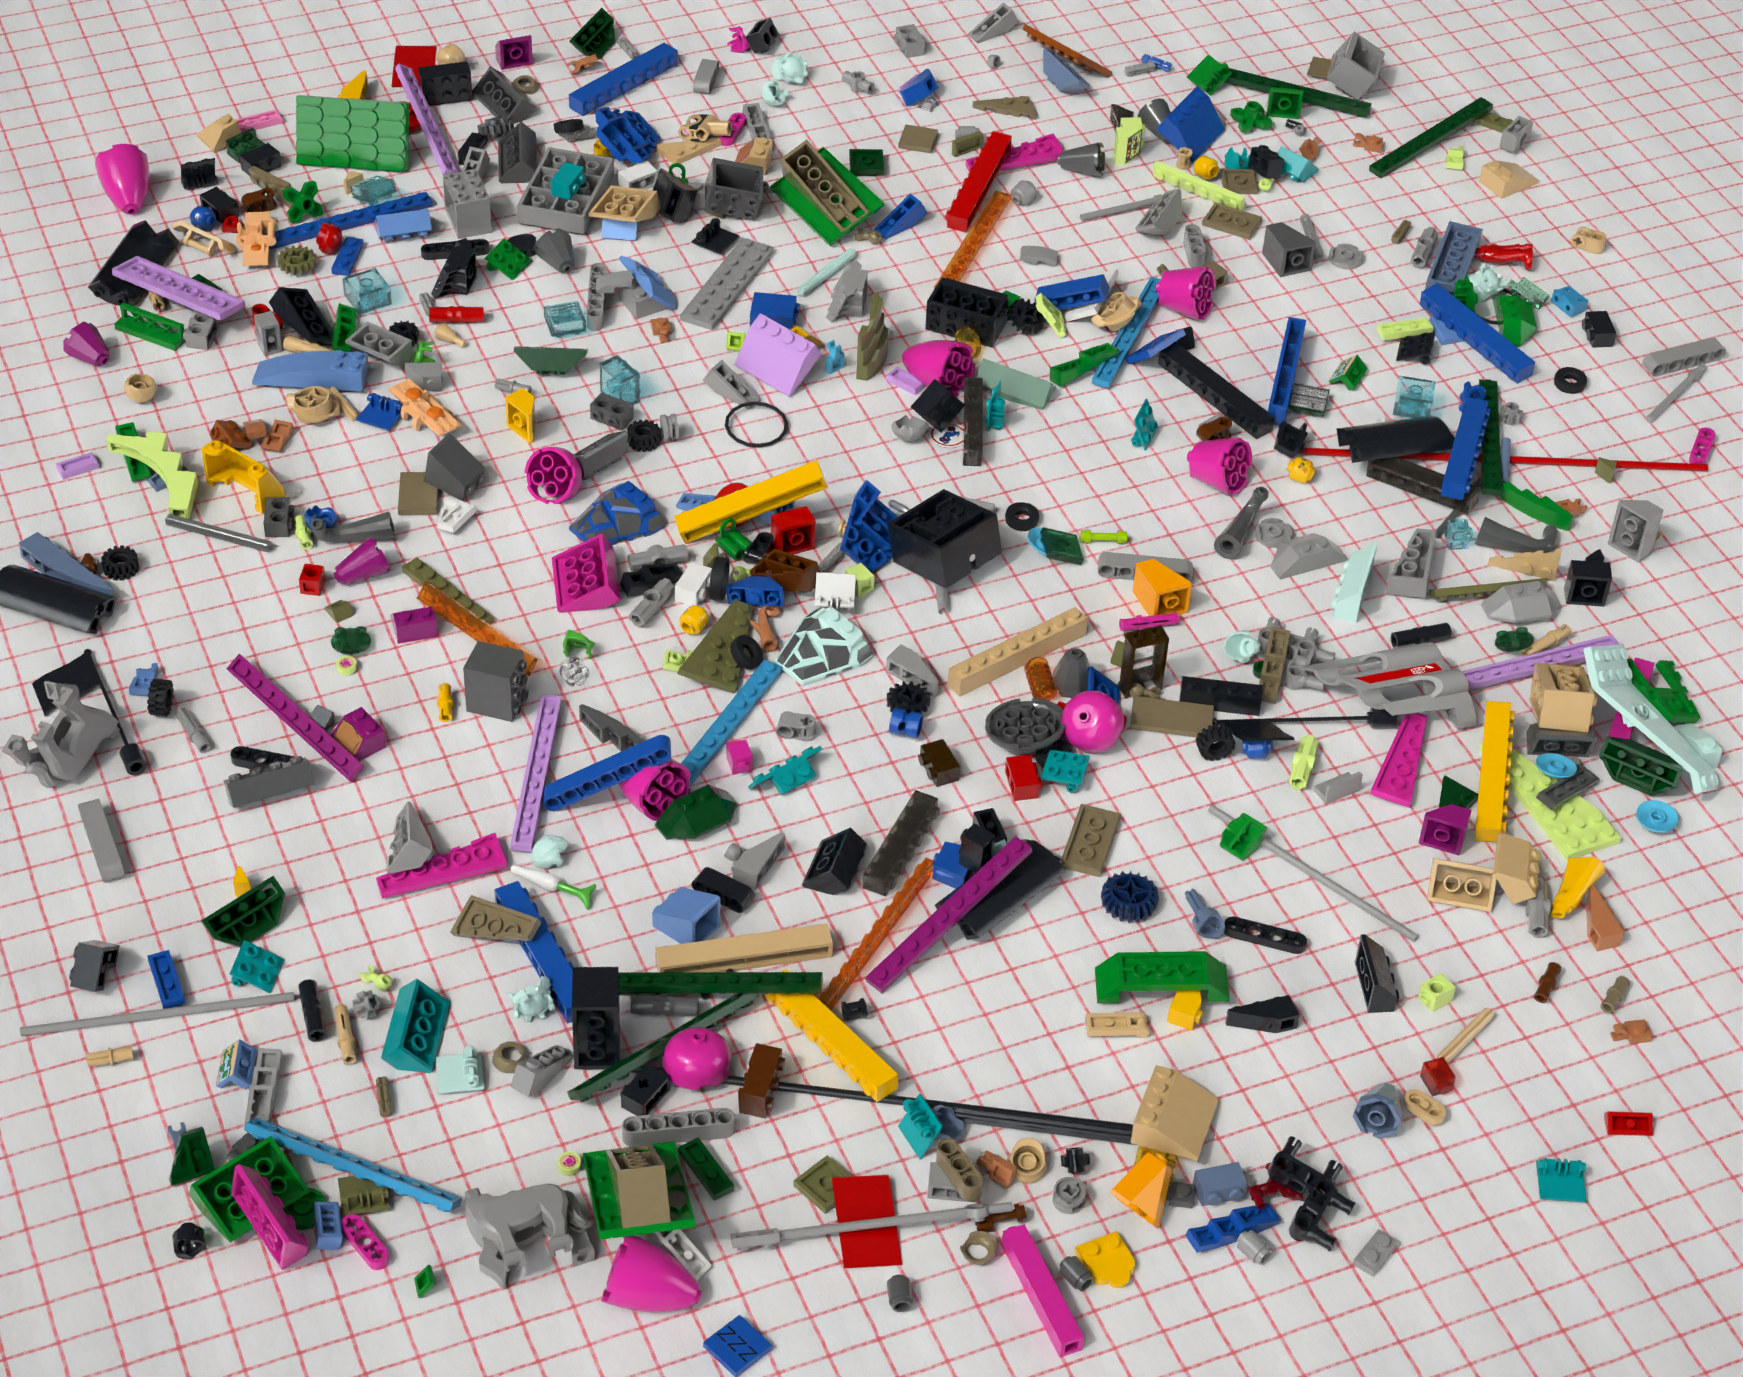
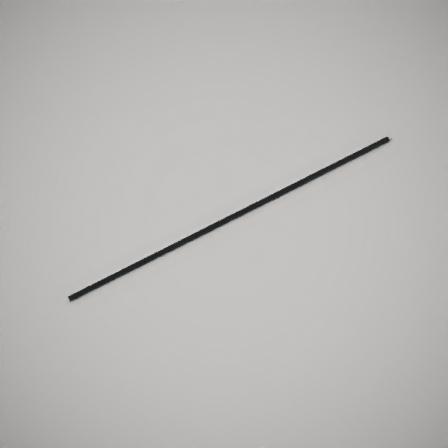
[587,1059,1133,1131]

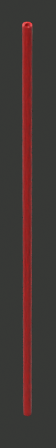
[1301,447,1708,471]

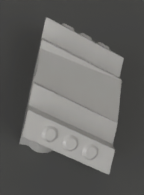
[826,260,868,323]

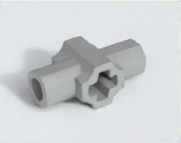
[842,71,874,93]

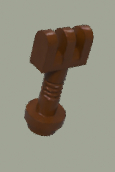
[975,1204,1027,1233]

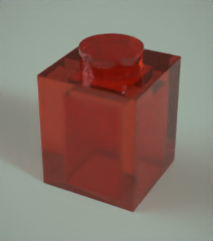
[1420,1057,1456,1097]

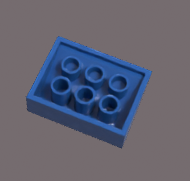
[1156,86,1225,163]

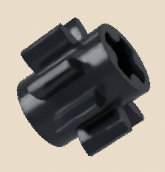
[1061,1147,1090,1173]

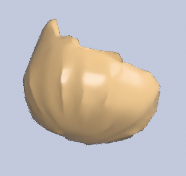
[436,43,465,65]
[124,374,157,403]

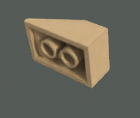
[1479,160,1539,199]

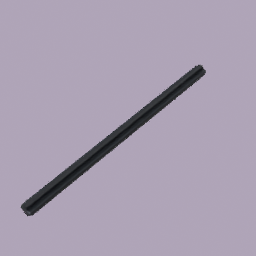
[946,1106,1135,1145]

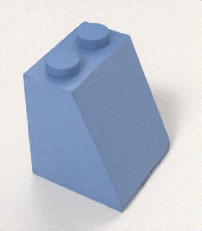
[652,887,720,944]

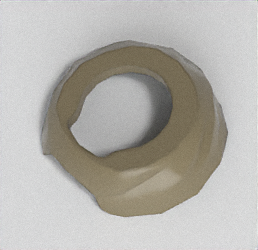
[512,75,539,94]
[492,1041,528,1073]
[960,1231,998,1265]

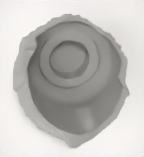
[891,415,929,442]

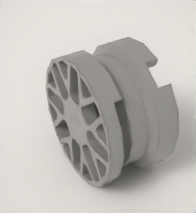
[660,413,679,441]
[1053,1177,1086,1214]

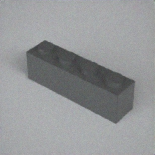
[223,756,315,808]

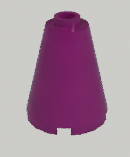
[333,537,390,585]

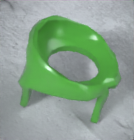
[412,341,435,363]
[563,630,595,659]

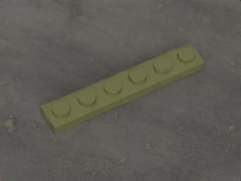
[402,557,493,631]
[1429,578,1547,601]

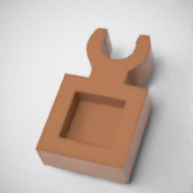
[1555,499,1588,517]

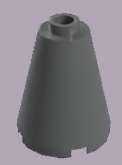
[1138,98,1172,144]
[1057,142,1105,176]

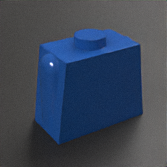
[932,841,972,889]

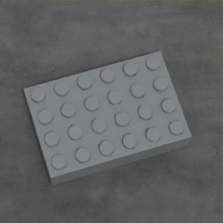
[517,147,614,234]

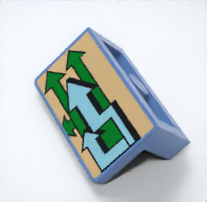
[216,1039,257,1089]

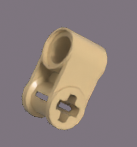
[1571,226,1606,254]

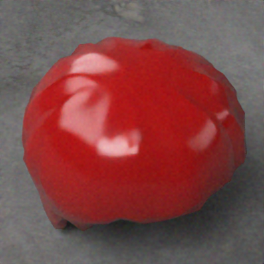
[316,223,342,254]

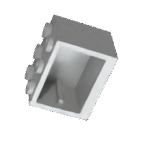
[1326,31,1385,100]
[443,169,492,239]

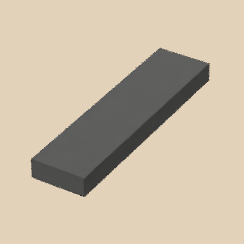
[1536,766,1600,810]

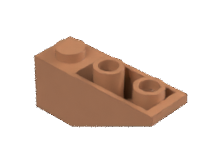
[1586,886,1624,952]

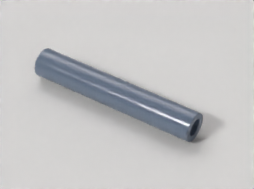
[1501,438,1511,486]

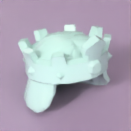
[772,51,808,83]
[1468,263,1510,301]
[508,976,555,1022]

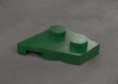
[1438,775,1478,809]
[169,1127,215,1186]

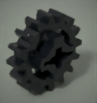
[1007,298,1045,335]
[886,681,930,713]

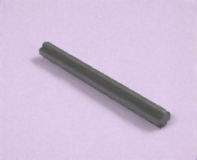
[165,514,273,552]

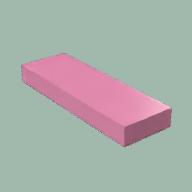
[236,110,283,133]

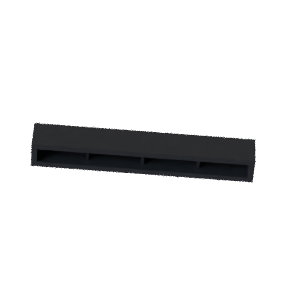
[1158,342,1275,439]

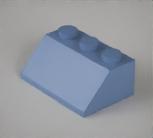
[374,209,432,241]

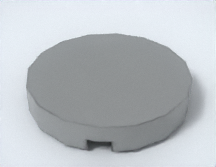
[1328,244,1364,269]
[1255,518,1293,549]

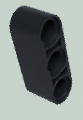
[691,867,755,913]

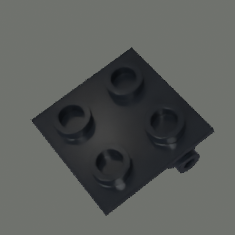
[181,158,218,190]
[691,218,740,254]
[1396,332,1435,365]

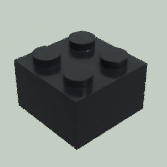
[911,379,965,433]
[1564,560,1612,607]

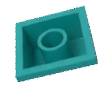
[1277,146,1319,182]

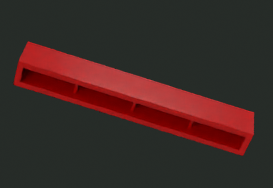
[945,131,1012,233]

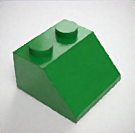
[1266,87,1304,119]

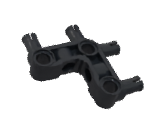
[1268,1136,1356,1251]

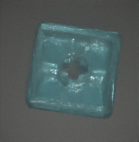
[350,175,397,205]
[543,301,587,338]

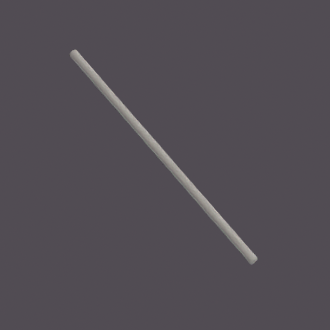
[1208,805,1419,942]
[20,992,294,1036]

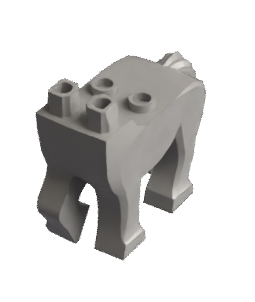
[2,681,120,788]
[465,1184,595,1290]

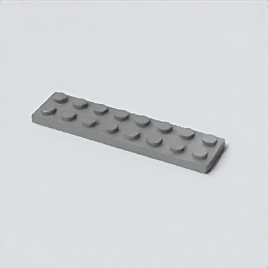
[680,237,774,330]

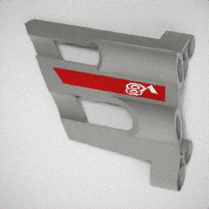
[1305,642,1477,729]

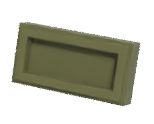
[952,131,983,157]

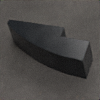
[619,563,683,597]

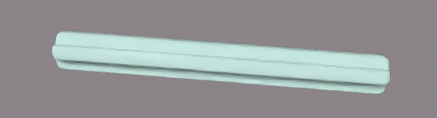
[797,248,856,297]

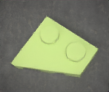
[1036,293,1066,338]

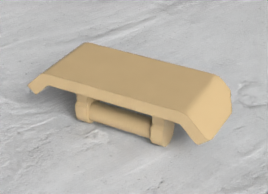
[172,221,236,256]

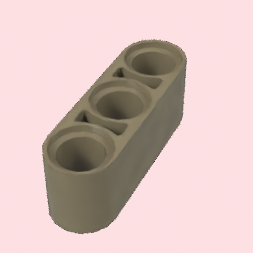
[936,1138,983,1202]

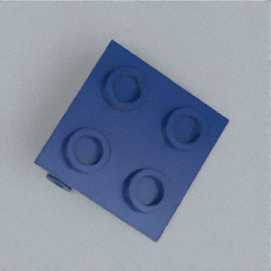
[356,393,403,431]

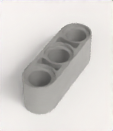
[693,59,719,94]
[1183,224,1206,267]

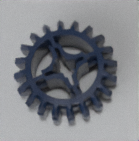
[1101,871,1159,923]

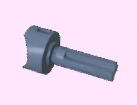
[1185,889,1225,939]

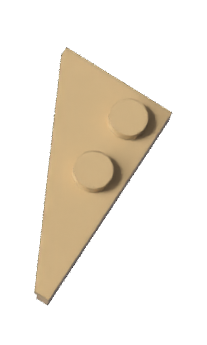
[1488,548,1562,581]

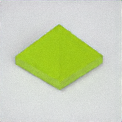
[726,331,746,351]

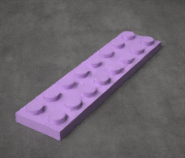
[112,256,245,321]

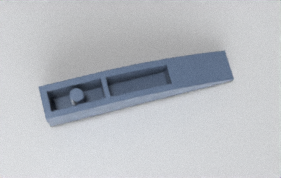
[19,532,114,596]

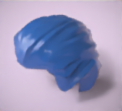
[304,505,339,531]

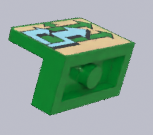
[1329,355,1368,391]

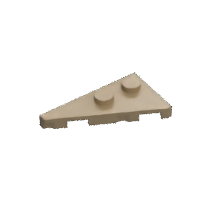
[656,138,722,164]

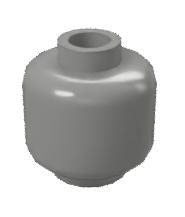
[1011,180,1036,206]

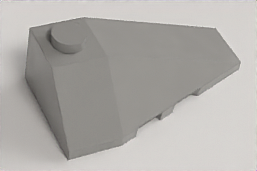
[386,801,433,874]

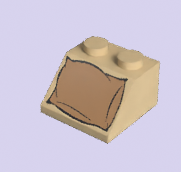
[735,137,772,176]

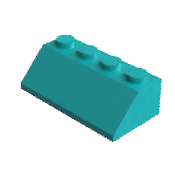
[381,979,450,1073]

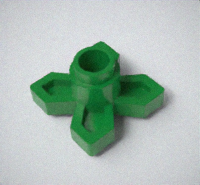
[1230,101,1273,133]
[282,180,323,223]

